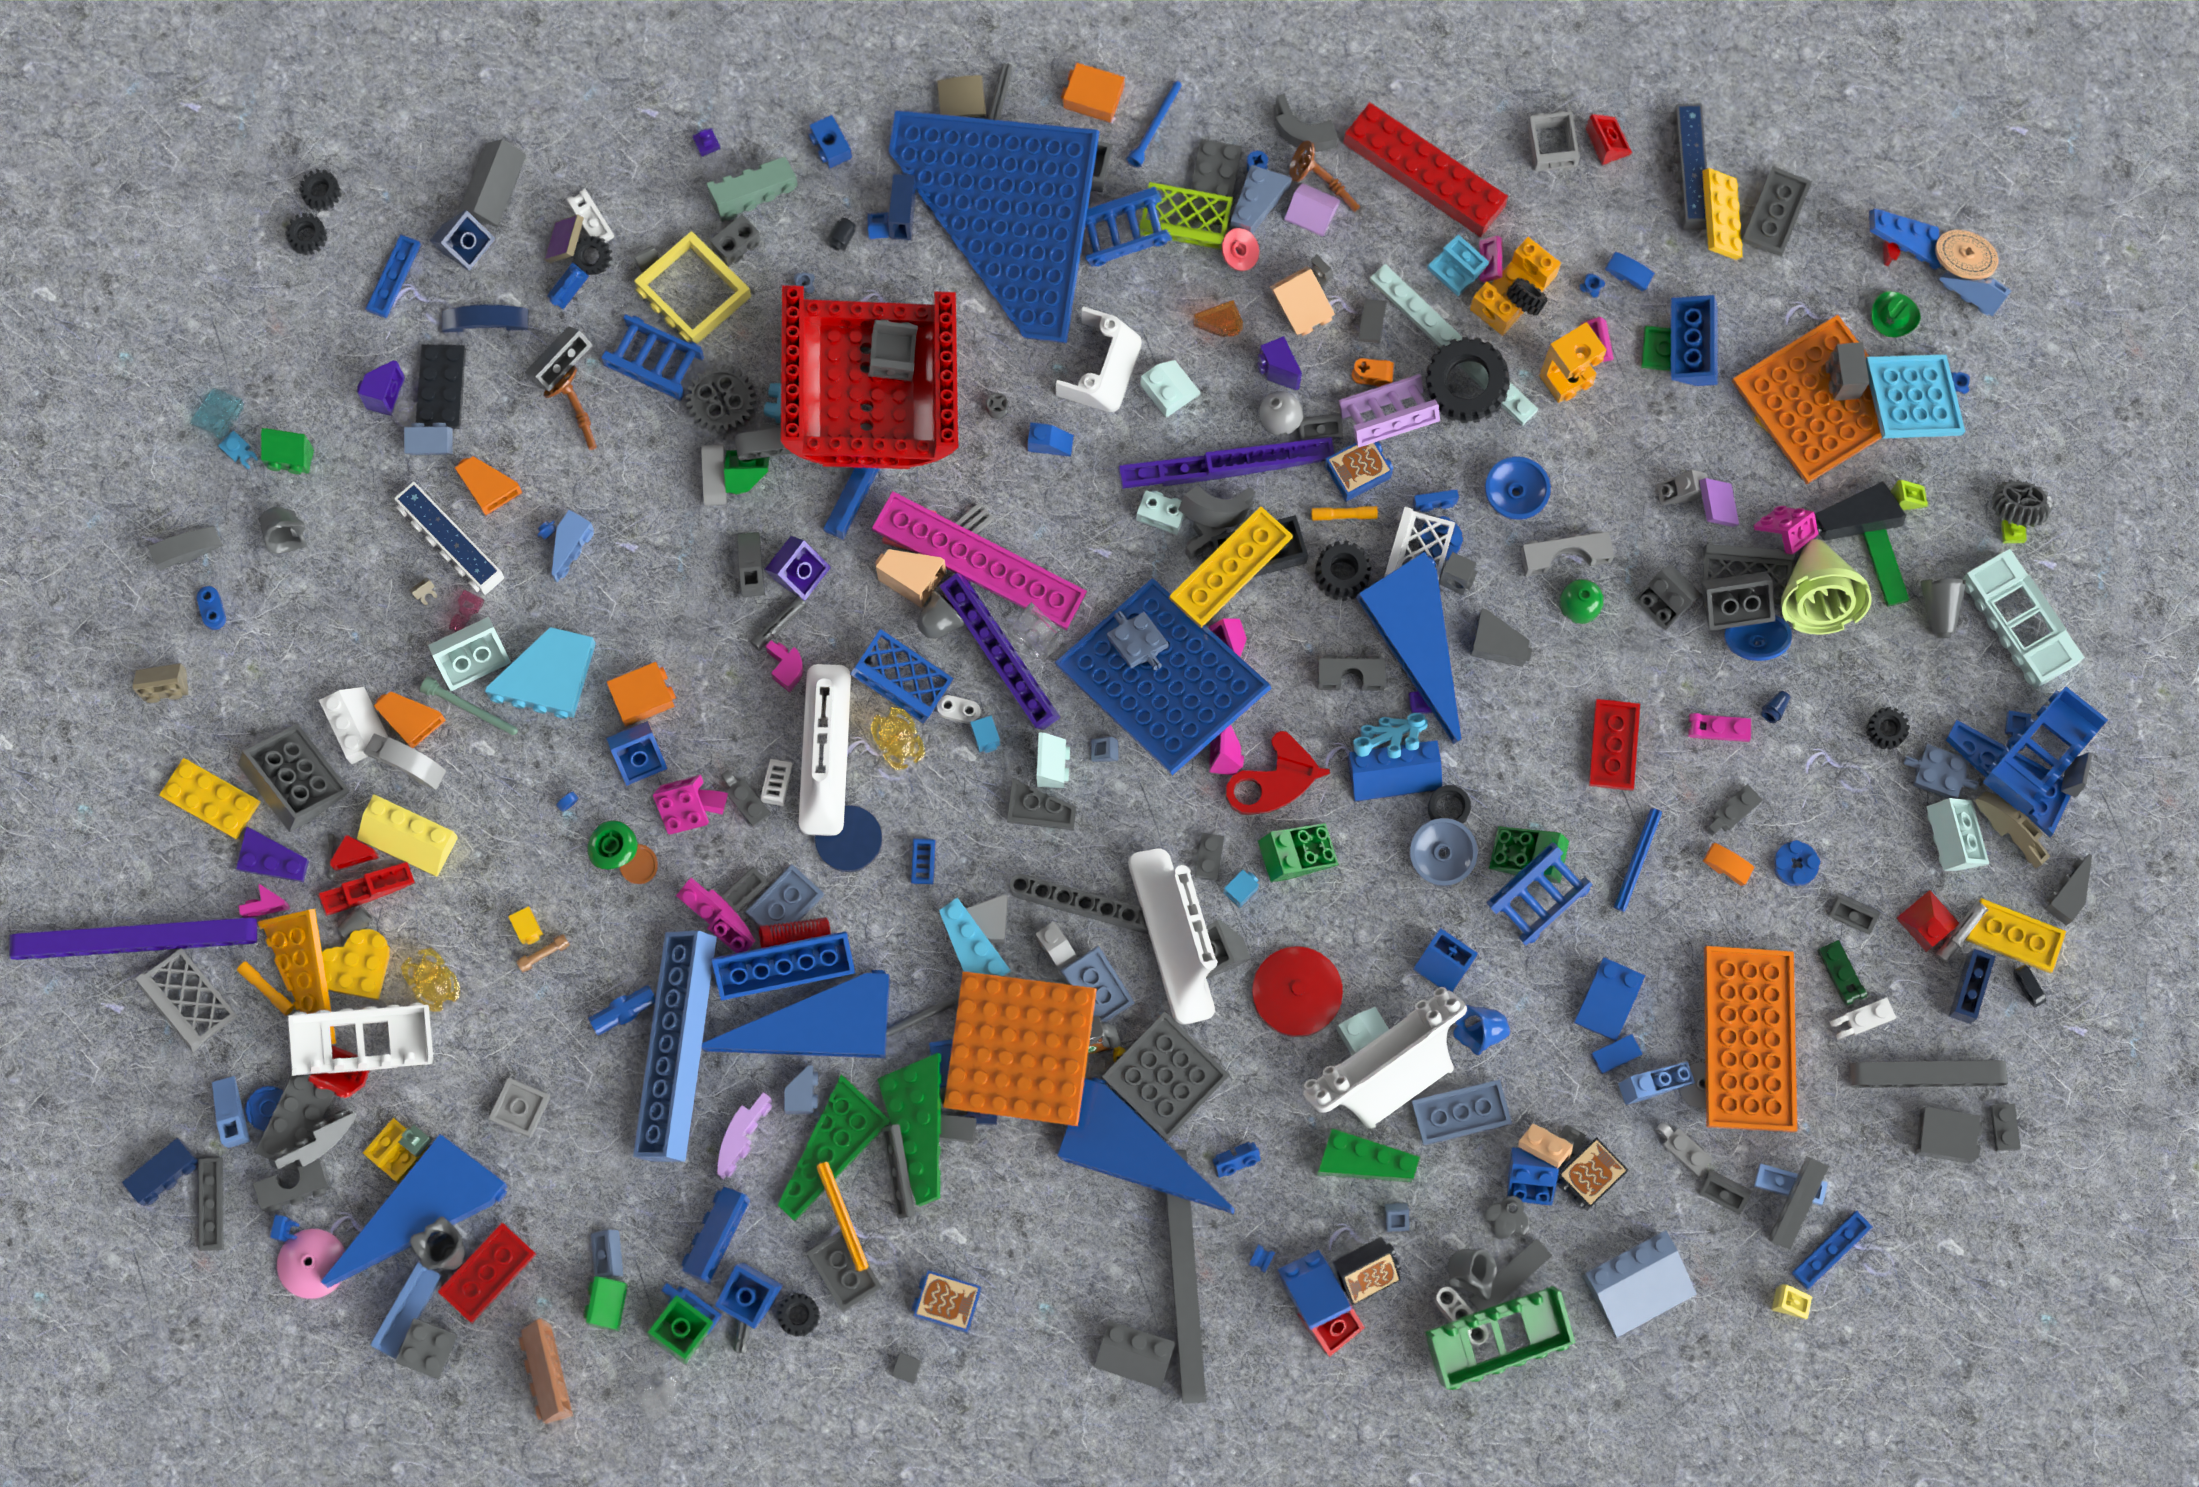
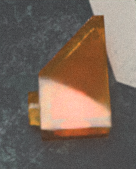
[1193,300,1243,338]

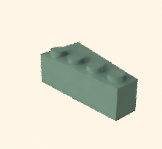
[706,156,798,222]

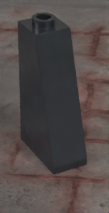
[1815,481,1906,541]

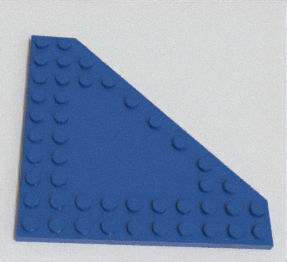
[889,110,1100,343]

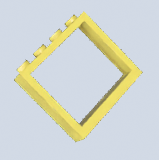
[634,231,751,344]

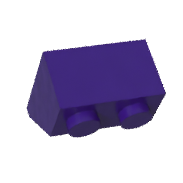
[1256,336,1302,390]
[357,360,405,416]
[764,536,831,601]

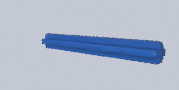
[1614,808,1662,912]

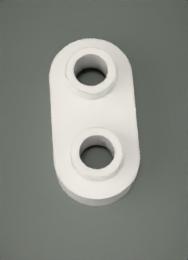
[937,695,981,724]

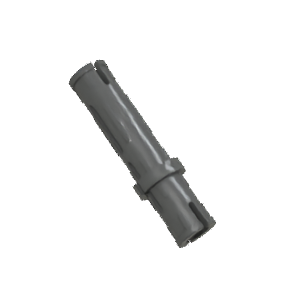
[750,596,807,651]

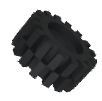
[299,169,341,212]
[285,213,327,255]
[571,236,613,275]
[1506,278,1548,316]
[1866,707,1910,750]
[777,1293,820,1337]

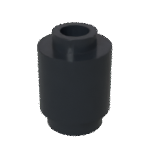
[827,218,856,251]

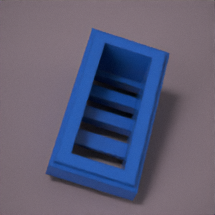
[911,838,936,885]

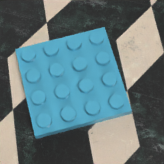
[1866,355,1965,438]

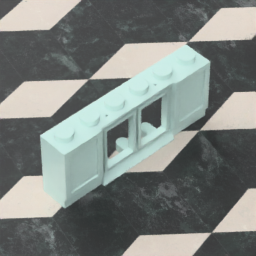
[1963,549,2085,689]

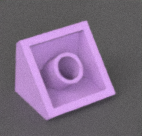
[1285,183,1341,237]

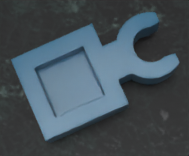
[218,431,259,469]

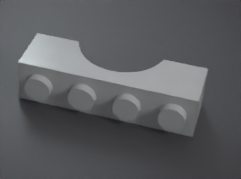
[1521,530,1614,577]

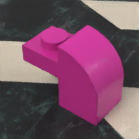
[766,640,803,693]

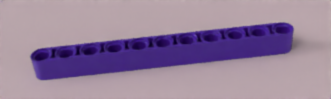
[9,918,257,960]

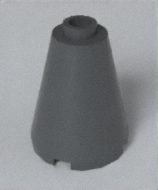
[1921,579,1966,638]

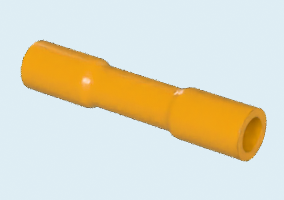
[1311,506,1378,521]
[237,961,295,1016]

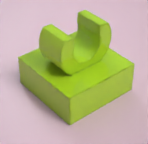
[2001,520,2027,543]

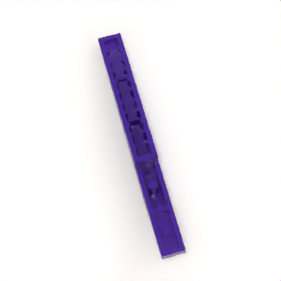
[1118,437,1335,489]

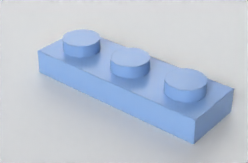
[1754,1164,1828,1206]

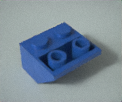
[1413,928,1478,992]
[1507,1147,1559,1206]

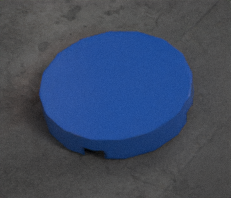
[245,1086,284,1132]

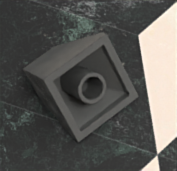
[1206,920,1251,979]

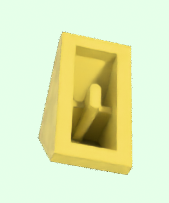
[1772,1284,1812,1319]

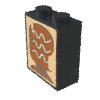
[1556,1137,1629,1211]
[1333,1236,1401,1306]

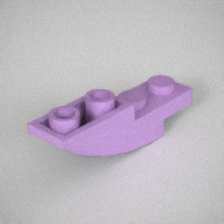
[717,1092,772,1179]

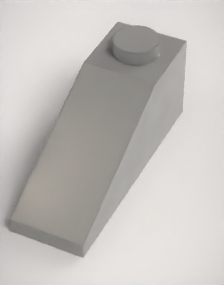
[1035,921,1078,985]

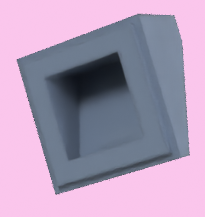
[1091,736,1119,762]
[1385,1203,1409,1232]

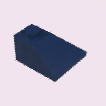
[429,210,496,271]

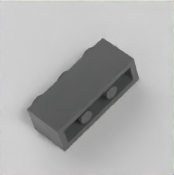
[525,326,592,391]

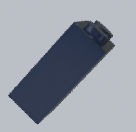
[888,173,916,241]

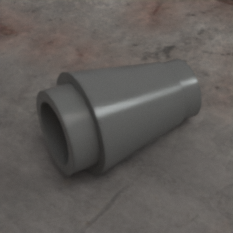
[337,906,373,938]

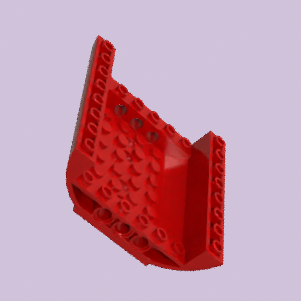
[781,285,958,469]

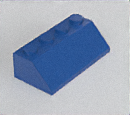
[1671,295,1718,386]
[1347,740,1443,802]
[681,1186,750,1285]

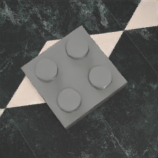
[489,1077,551,1138]

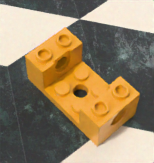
[1470,237,1561,336]
[1539,322,1607,403]

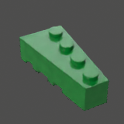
[1317,1128,1420,1183]

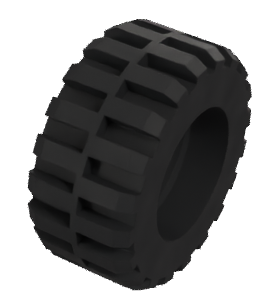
[1426,337,1510,423]

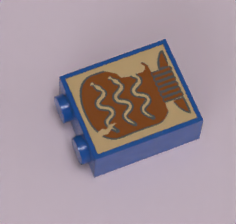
[1324,441,1394,502]
[911,1271,982,1334]

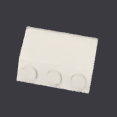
[319,687,388,764]

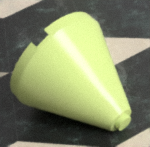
[1781,539,1872,635]

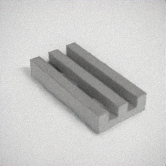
[956,502,994,534]

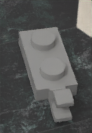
[1654,1121,1713,1177]

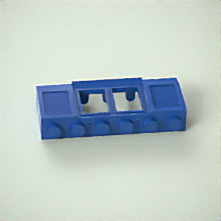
[1983,686,2108,815]

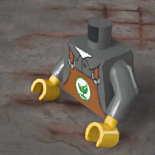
[1088,1016,1126,1063]

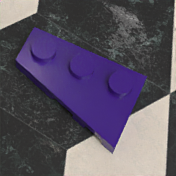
[236,826,309,882]

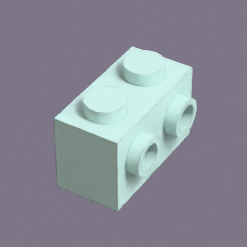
[1136,490,1185,535]

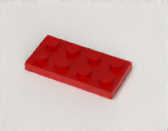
[1589,699,1641,791]
[438,1222,537,1324]

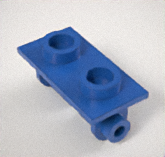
[547,262,589,310]
[1212,1141,1261,1178]

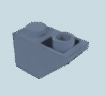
[784,1065,818,1115]

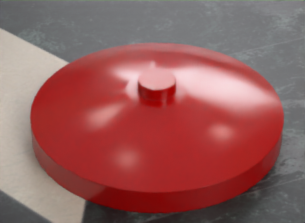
[1252,946,1343,1037]

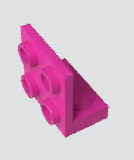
[1753,506,1819,554]
[653,775,709,835]

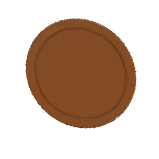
[619,844,658,884]

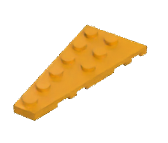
[258,909,337,1045]

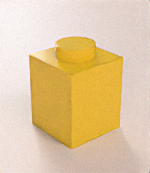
[508,906,544,944]

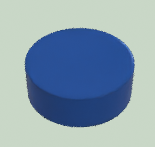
[556,792,578,812]

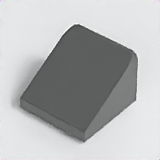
[634,246,659,273]
[892,1353,922,1384]

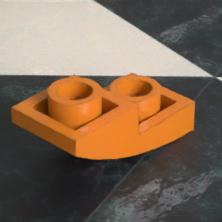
[1703,843,1755,886]

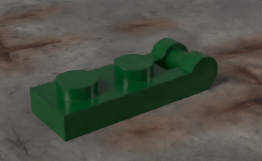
[1817,940,1867,1006]

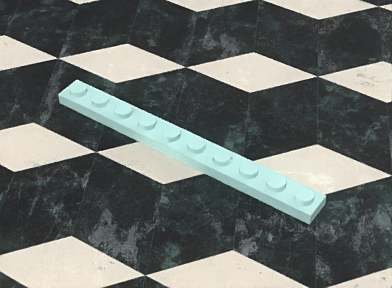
[1369,264,1538,426]

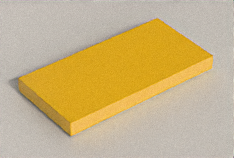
[1965,898,2066,974]

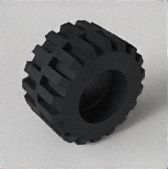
[1315,541,1372,601]

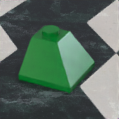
[724,450,770,495]

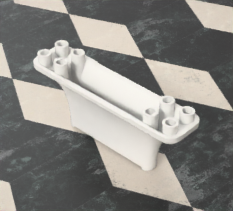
[798,664,851,836]
[1128,849,1217,1024]
[1303,987,1467,1129]

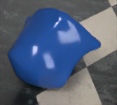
[1453,1004,1510,1055]

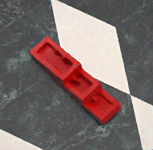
[318,862,415,916]

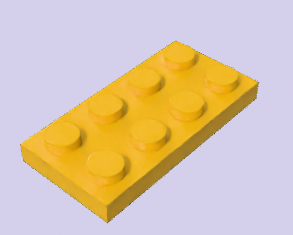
[1702,168,1743,260]
[159,758,260,840]

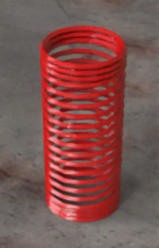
[759,917,831,948]

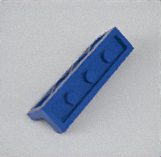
[823,468,880,540]

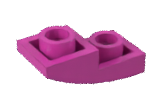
[698,790,728,815]

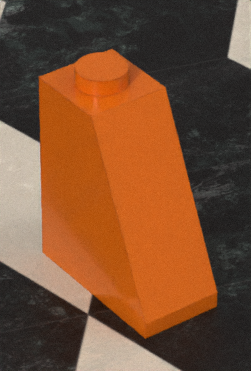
[455,456,523,516]
[374,691,446,748]

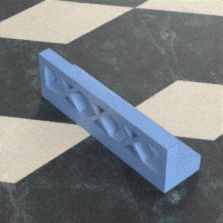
[370,1262,443,1359]

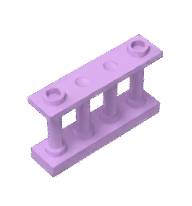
[1339,374,1440,447]

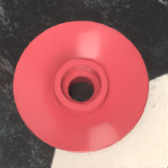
[1222,228,1259,271]

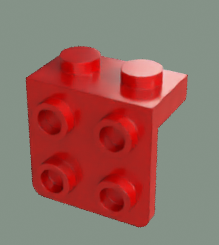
[308,1045,370,1098]

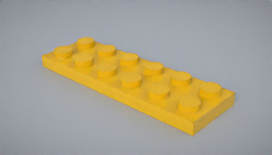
[1169,506,1293,628]

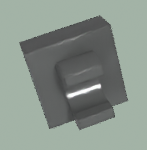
[1559,1124,1586,1156]

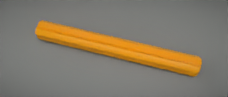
[817,1162,868,1271]

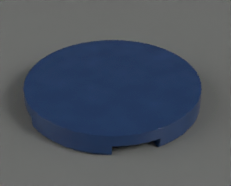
[815,805,882,872]

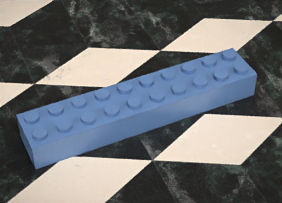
[633,930,717,1162]

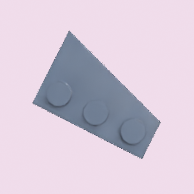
[1230,165,1292,234]

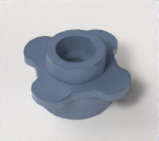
[794,273,815,294]

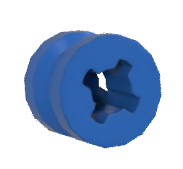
[1246,150,1268,173]
[1249,1244,1275,1273]

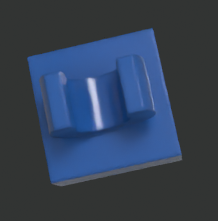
[270,1215,300,1242]

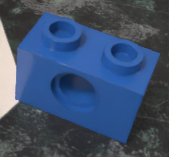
[808,115,852,169]

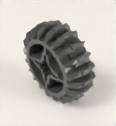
[1991,479,2053,528]

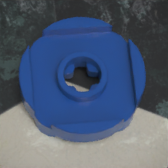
[1419,516,1463,561]
[1774,840,1820,886]

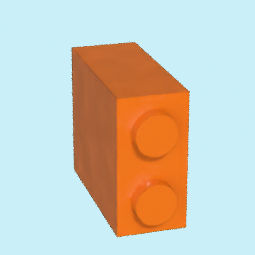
[1061,63,1125,123]
[607,662,676,727]

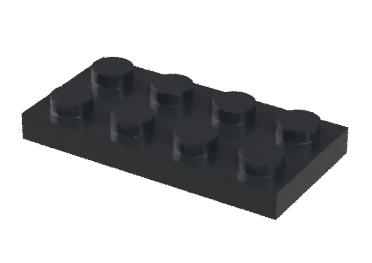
[416,344,466,429]

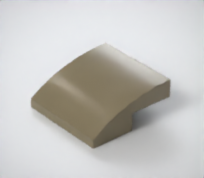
[937,75,986,118]

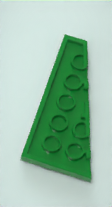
[877,1053,941,1207]
[778,1074,890,1222]

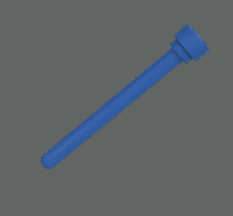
[1126,81,1182,168]

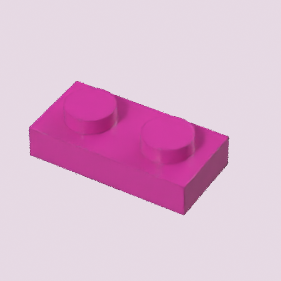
[1479,236,1502,283]

